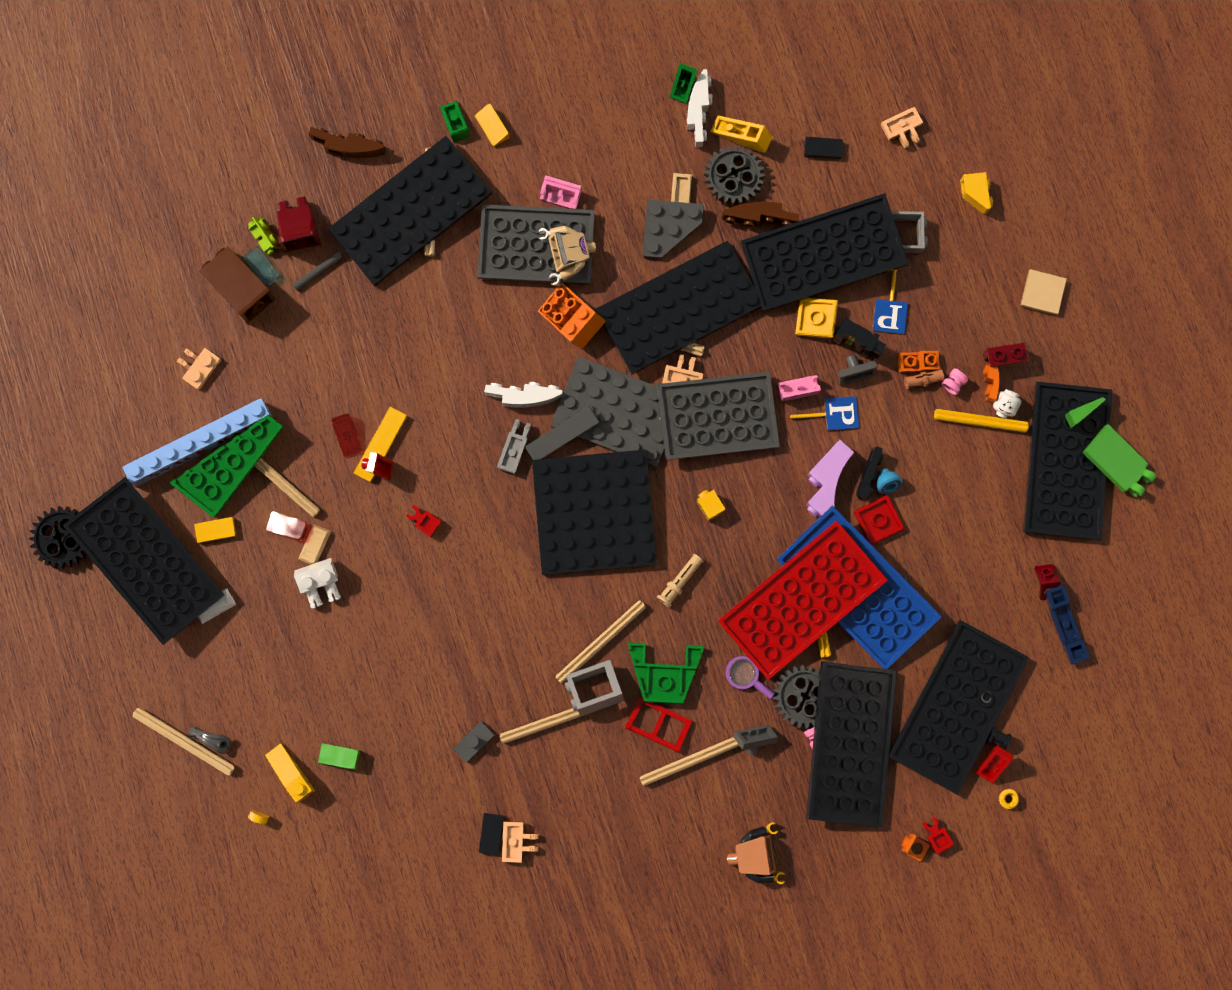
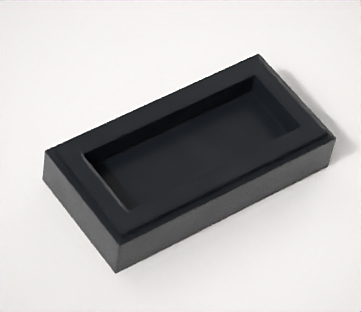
[804,136,843,159]
[479,813,504,855]

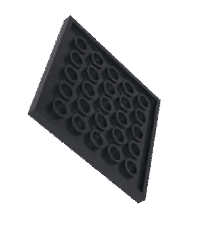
[532,449,657,575]

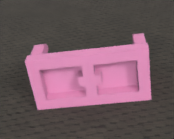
[540,175,582,209]
[778,375,821,402]

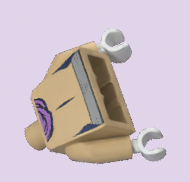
[539,226,596,286]

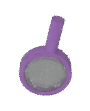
[726,656,775,699]

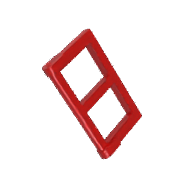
[625,696,692,753]

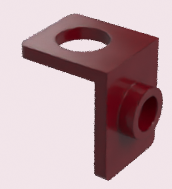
[1034,564,1060,600]

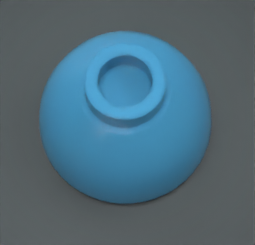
[877,469,903,494]

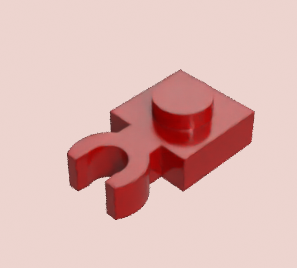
[406,505,442,538]
[922,817,954,854]

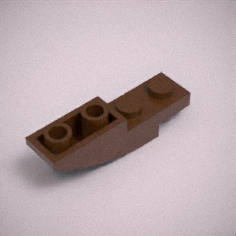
[308,127,386,158]
[722,202,800,228]

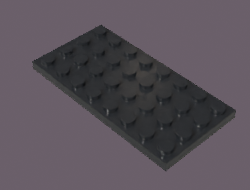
[328,136,493,287]
[741,193,908,312]
[595,241,761,375]
[1023,381,1112,541]
[63,477,225,645]
[888,620,1029,795]
[806,661,897,827]

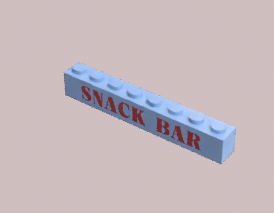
[122,398,272,487]

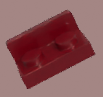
[983,343,1028,367]

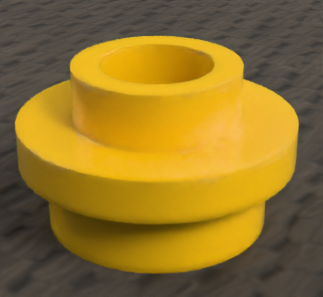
[999,789,1019,809]

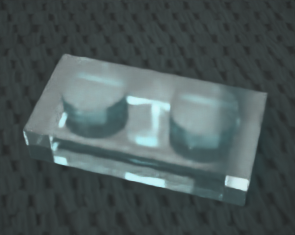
[242,246,280,287]

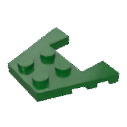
[628,642,704,704]

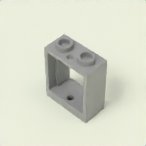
[891,211,928,253]
[565,660,624,716]

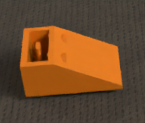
[538,282,606,350]

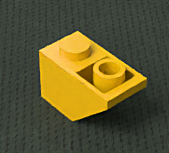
[960,172,993,214]

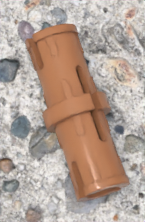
[904,369,944,389]

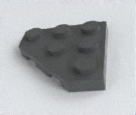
[643,200,703,258]

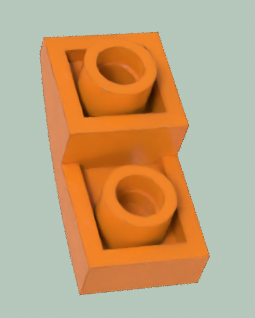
[897,351,940,373]
[982,364,999,403]

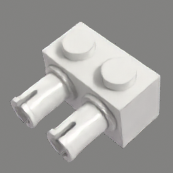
[294,558,341,608]

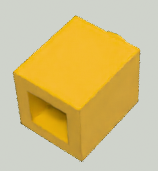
[696,490,725,521]

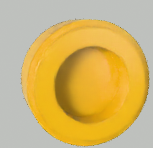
[248,810,269,825]

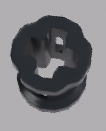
[986,727,1011,750]

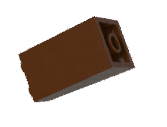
[200,246,276,324]

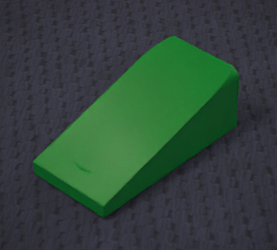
[440,101,470,143]

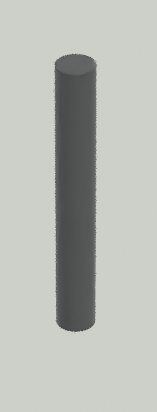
[293,252,343,290]

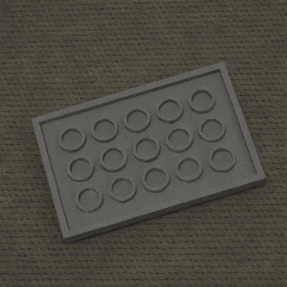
[477,204,595,285]
[550,356,664,468]
[656,372,780,460]

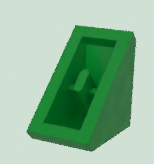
[669,63,698,103]

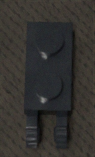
[856,446,884,500]

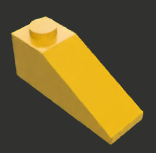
[710,116,773,153]
[265,743,316,803]

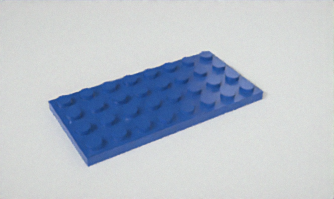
[776,505,942,670]

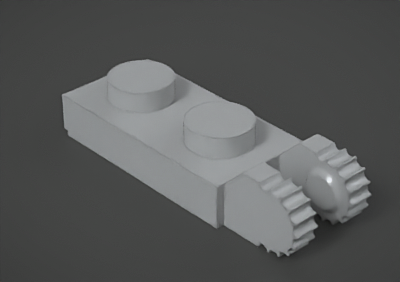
[497,419,531,474]

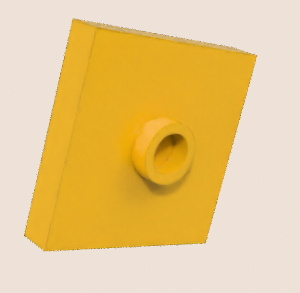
[795,298,838,339]

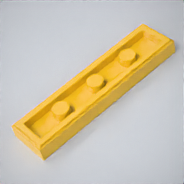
[354,407,407,483]

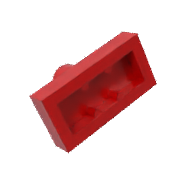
[361,452,394,480]
[976,745,1014,783]

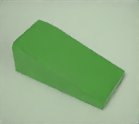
[1065,397,1105,428]
[318,743,360,770]

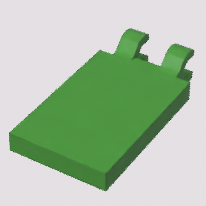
[1082,424,1157,497]

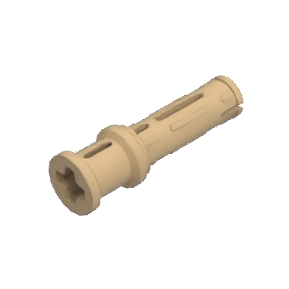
[656,554,704,608]

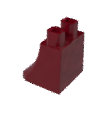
[277,197,322,252]

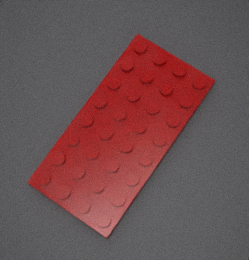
[718,520,887,680]

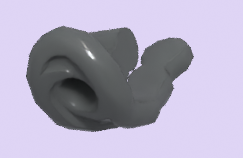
[188,726,232,754]

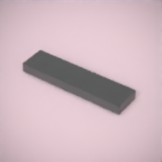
[525,406,599,460]

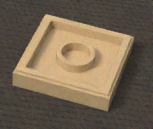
[1020,269,1067,316]

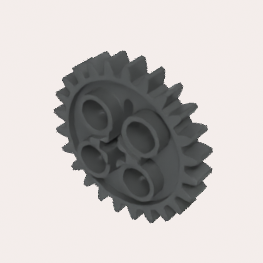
[704,145,765,206]
[772,665,820,729]

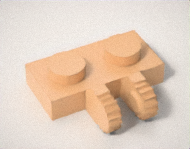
[880,107,923,149]
[177,348,221,390]
[662,354,703,383]
[502,822,539,863]

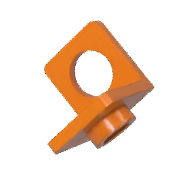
[901,833,930,861]

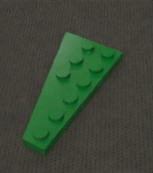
[170,415,284,518]

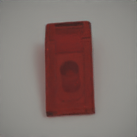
[331,413,362,457]
[266,512,309,542]

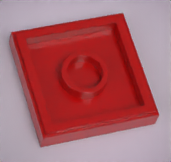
[853,495,905,545]

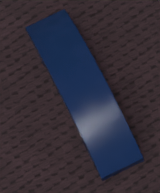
[1045,584,1090,664]

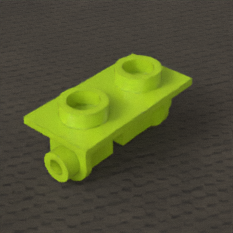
[248,217,282,255]

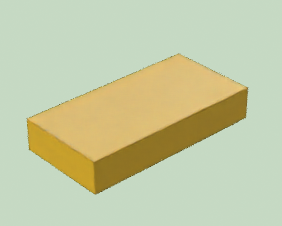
[194,517,236,544]

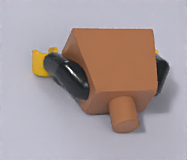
[727,822,785,884]

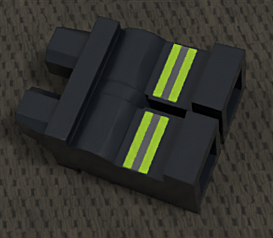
[832,318,887,359]

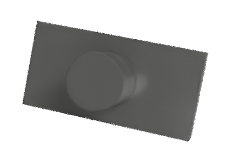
[838,355,877,386]
[453,721,495,763]
[734,725,778,755]

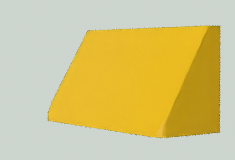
[475,104,510,147]

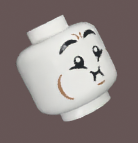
[993,389,1021,419]

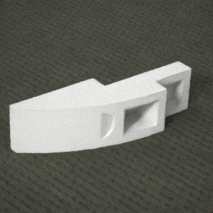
[687,69,712,148]
[484,382,563,408]

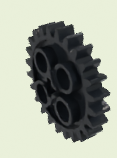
[29,506,86,569]

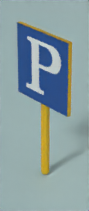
[872,269,908,334]
[790,396,859,430]

